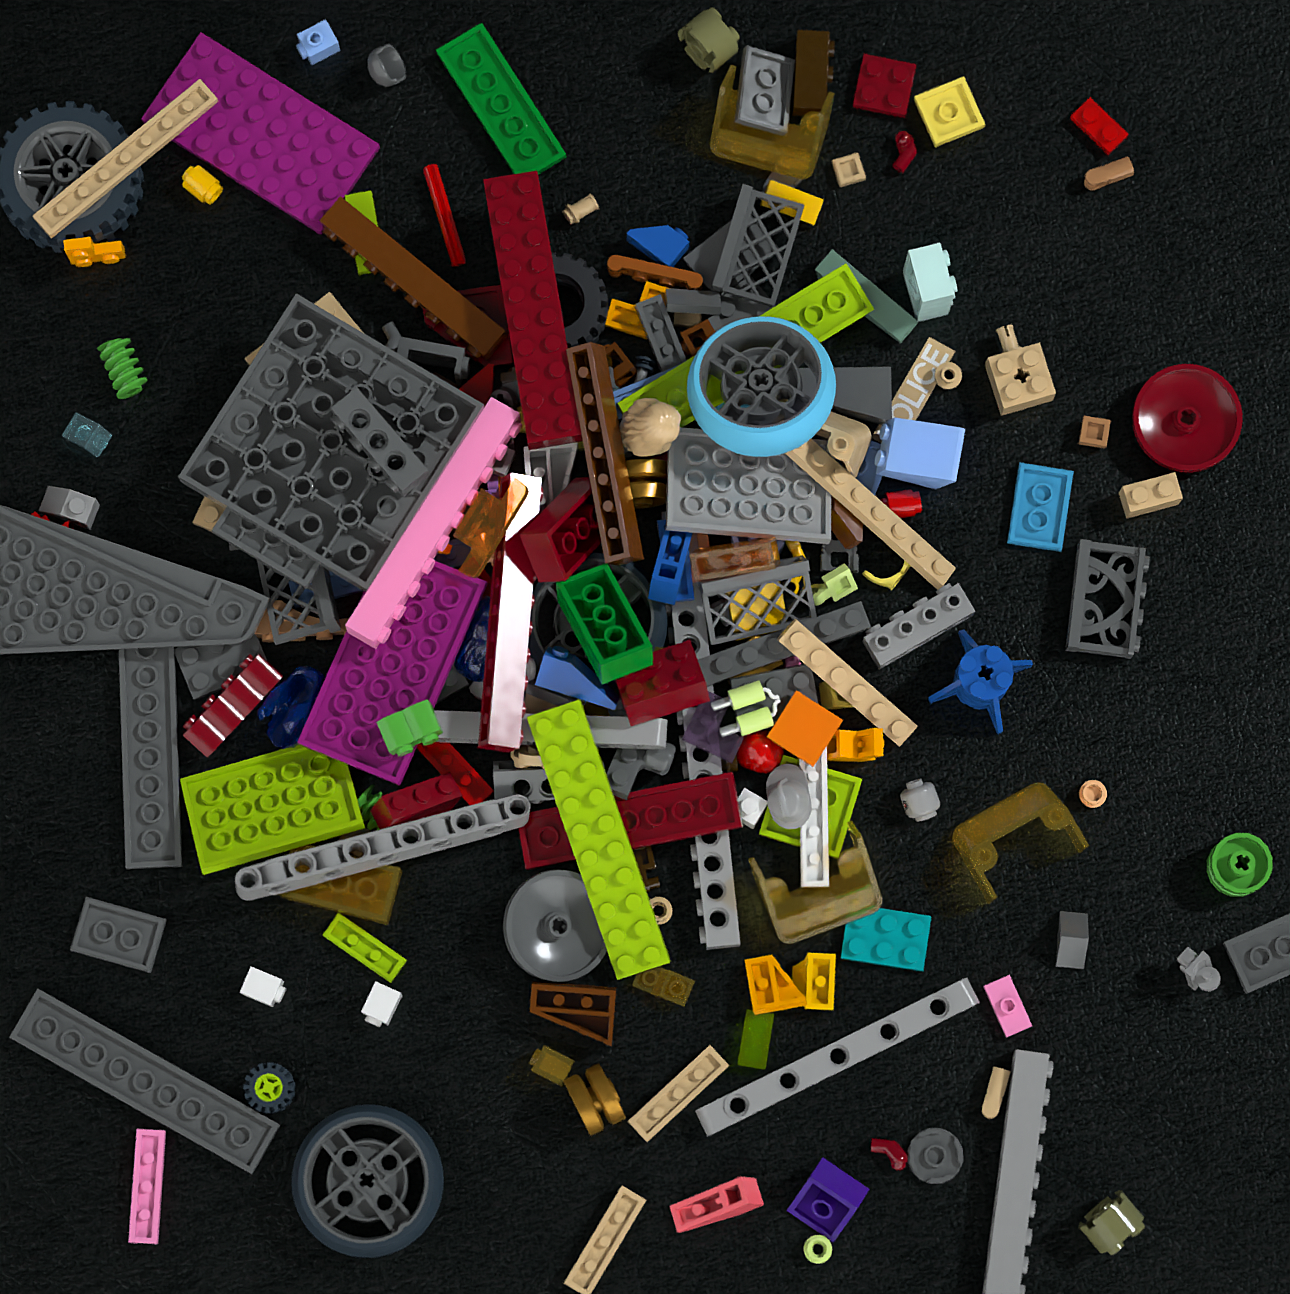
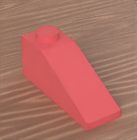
[670,1177,764,1233]

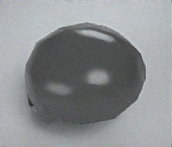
[368,44,405,87]

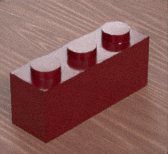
[370,772,463,830]

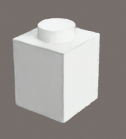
[738,788,768,829]
[240,967,286,1007]
[361,982,402,1027]

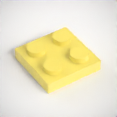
[914,77,985,147]

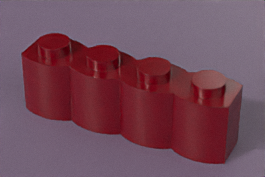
[182,653,283,757]

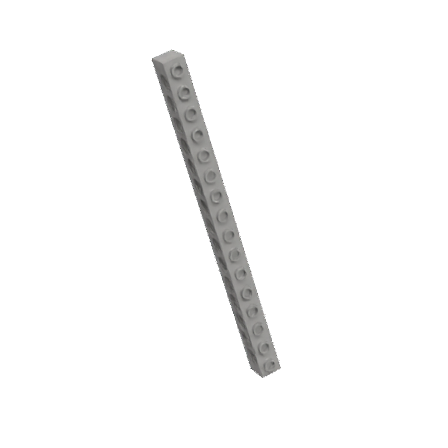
[657,512,740,950]

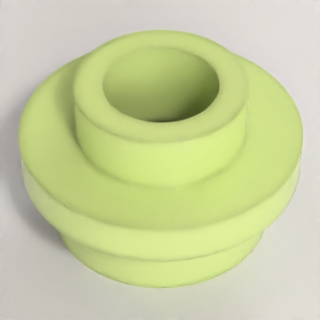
[804,1235,832,1263]

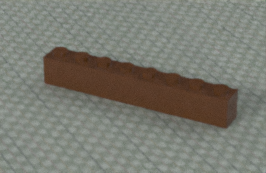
[320,196,508,361]
[566,342,644,566]

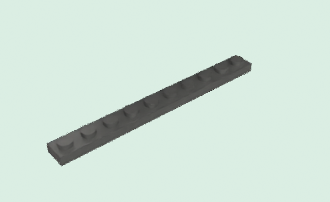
[607,601,871,717]

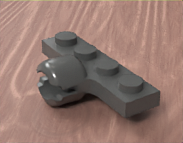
[606,717,676,800]

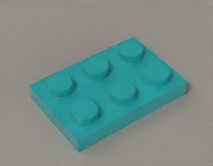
[840,903,931,972]

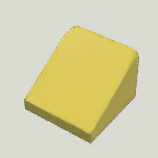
[819,681,854,710]

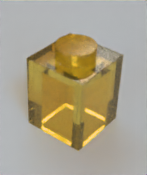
[529,1045,574,1087]

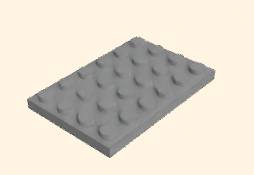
[666,427,831,544]

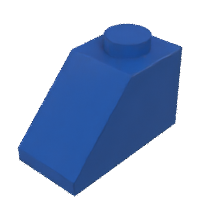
[627,225,689,267]

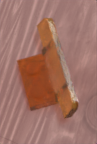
[453,478,529,578]

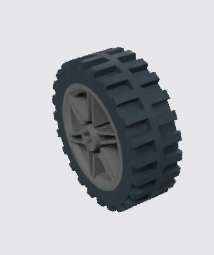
[0,101,144,253]

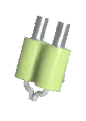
[711,680,780,737]

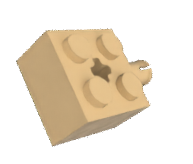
[985,325,1056,416]

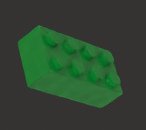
[556,563,653,684]

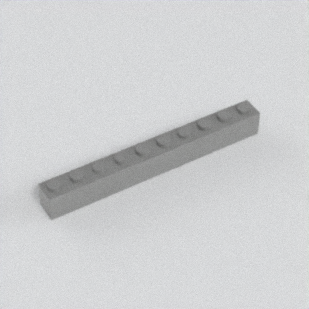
[983,1050,1053,1294]

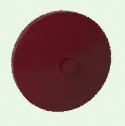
[1132,364,1243,473]

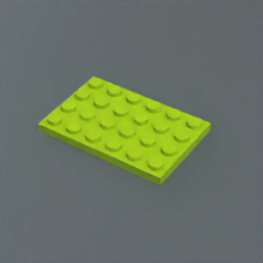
[180,745,365,875]

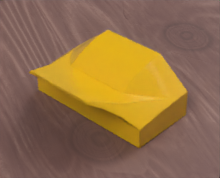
[792,953,836,1011]

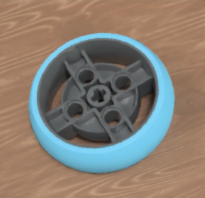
[687,316,836,457]

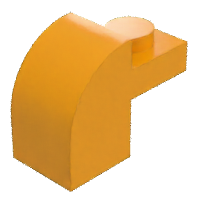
[827,728,884,762]

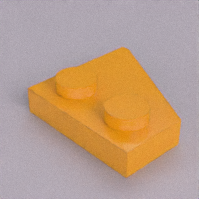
[745,955,807,1015]

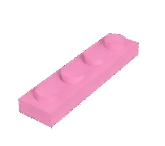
[129,1129,166,1244]

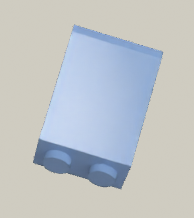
[875,418,965,489]

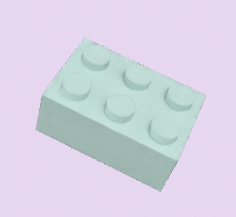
[903,243,957,322]

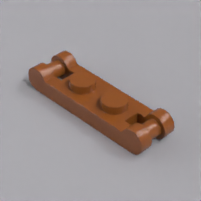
[607,255,703,290]

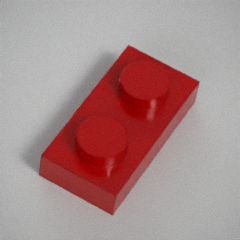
[1070,98,1128,155]

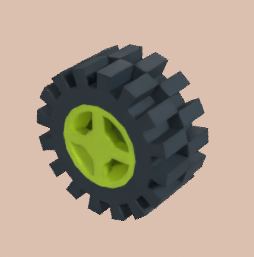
[243,1062,296,1114]

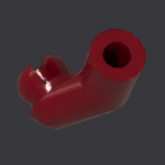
[892,131,917,173]
[870,1138,908,1170]

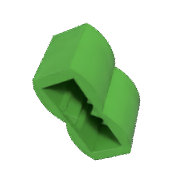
[377,699,443,757]

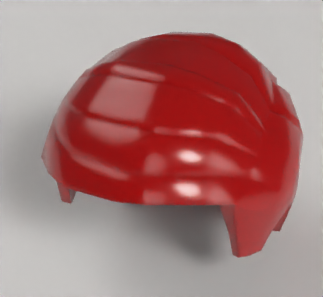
[736,729,784,774]

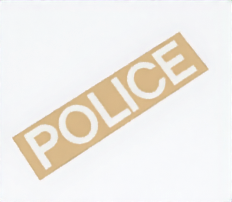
[872,337,955,443]

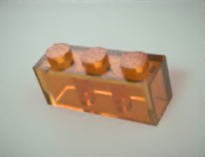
[690,537,781,581]

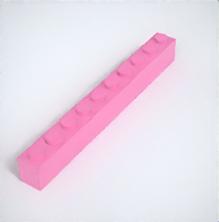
[345,397,522,649]

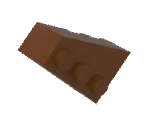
[530,981,616,1046]

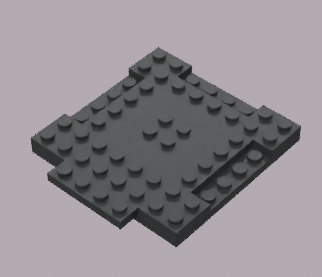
[178,294,484,592]

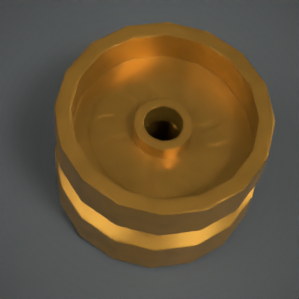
[626,459,667,509]
[563,1063,626,1136]

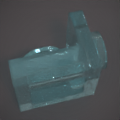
[62,413,112,457]

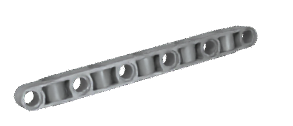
[235,795,530,900]
[695,978,980,1136]

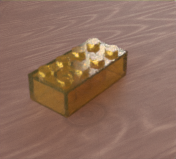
[278,845,402,925]

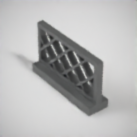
[712,184,804,307]
[696,555,817,645]
[257,560,341,645]

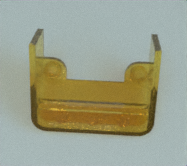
[710,65,835,179]
[952,782,1089,904]
[748,821,882,944]

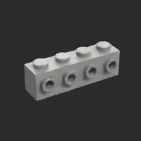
[862,583,975,670]

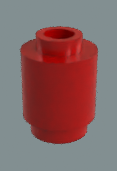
[881,489,922,518]

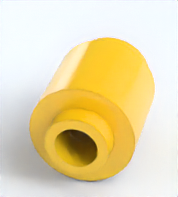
[182,165,223,204]

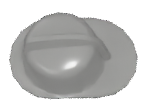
[766,764,812,829]

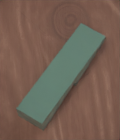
[815,249,918,343]

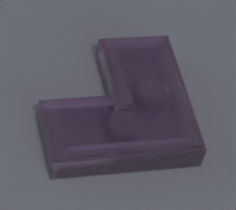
[682,691,744,764]

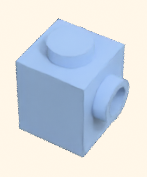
[296,20,340,65]

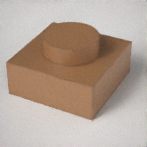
[1079,416,1111,448]

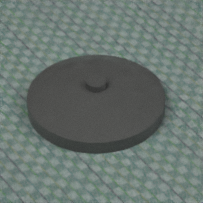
[503,870,607,982]

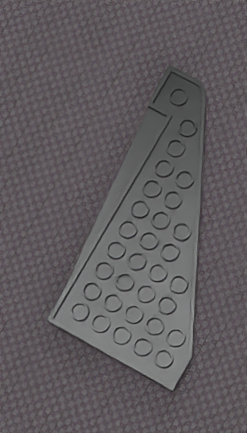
[0,505,271,654]

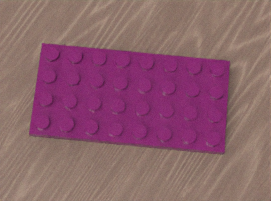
[141,33,380,235]
[297,561,488,786]

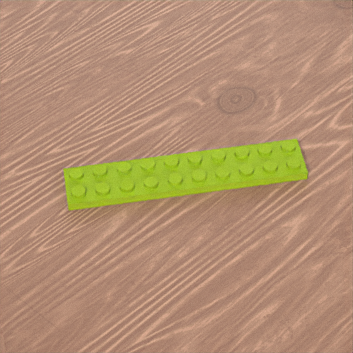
[616,263,874,428]
[527,699,671,980]

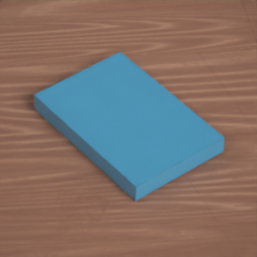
[1007,463,1073,552]

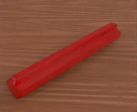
[423,164,466,267]

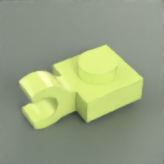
[811,564,858,606]

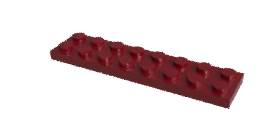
[518,772,743,870]

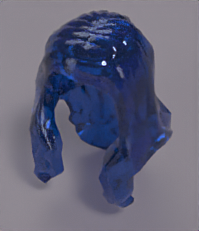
[454,595,491,682]
[257,665,326,749]

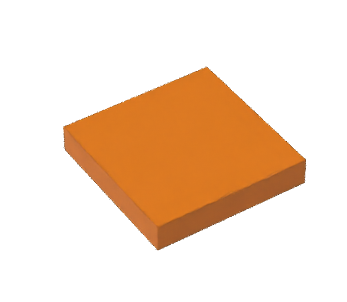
[766,690,843,767]

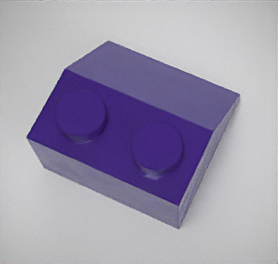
[787,1158,869,1242]

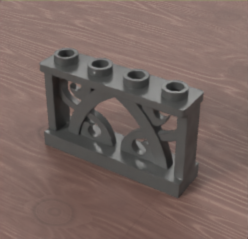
[1065,539,1150,659]

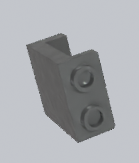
[397,337,471,386]

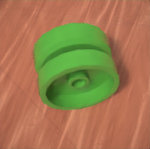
[1207,833,1272,897]

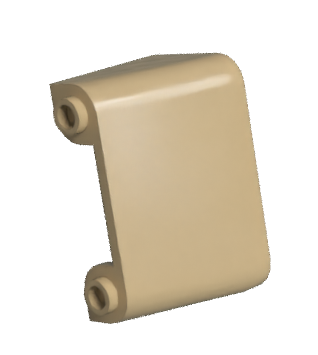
[778,399,872,478]

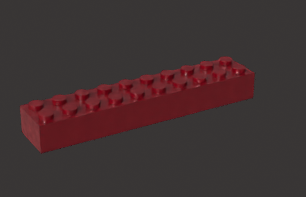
[483,171,583,450]

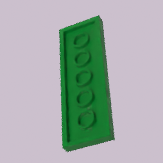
[436,23,567,174]

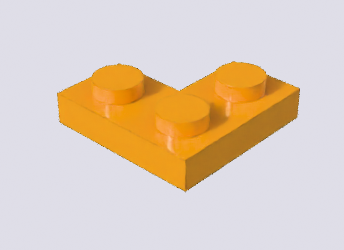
[63,237,125,267]
[605,281,670,340]

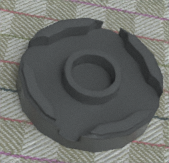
[907,1128,963,1184]

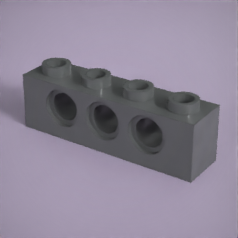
[331,387,429,497]
[493,757,604,804]

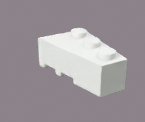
[524,443,579,514]

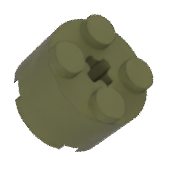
[678,7,740,73]
[1078,1190,1145,1255]

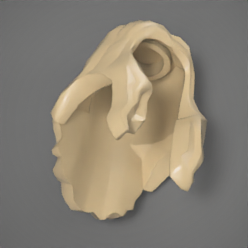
[620,398,681,457]

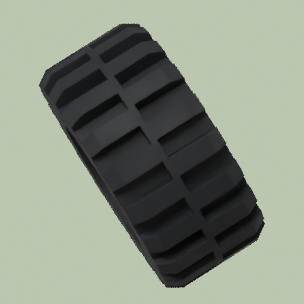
[505,252,608,348]

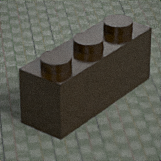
[793,30,834,117]

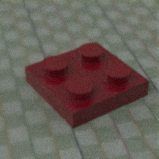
[853,54,916,118]

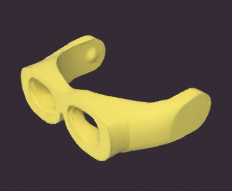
[862,560,911,590]

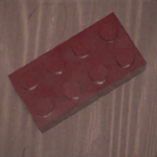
[520,477,602,582]

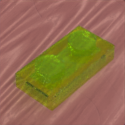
[737,1010,774,1070]

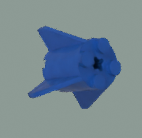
[928,629,1033,734]

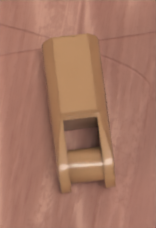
[1084,157,1134,190]

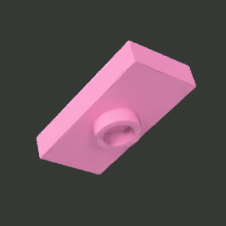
[983,975,1032,1038]

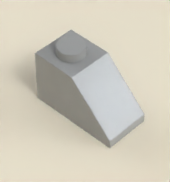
[39,486,100,530]

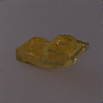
[631,966,695,1007]

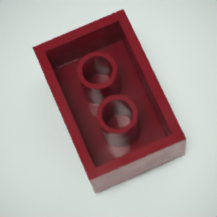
[615,640,710,726]

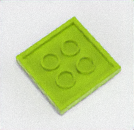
[759,755,862,859]

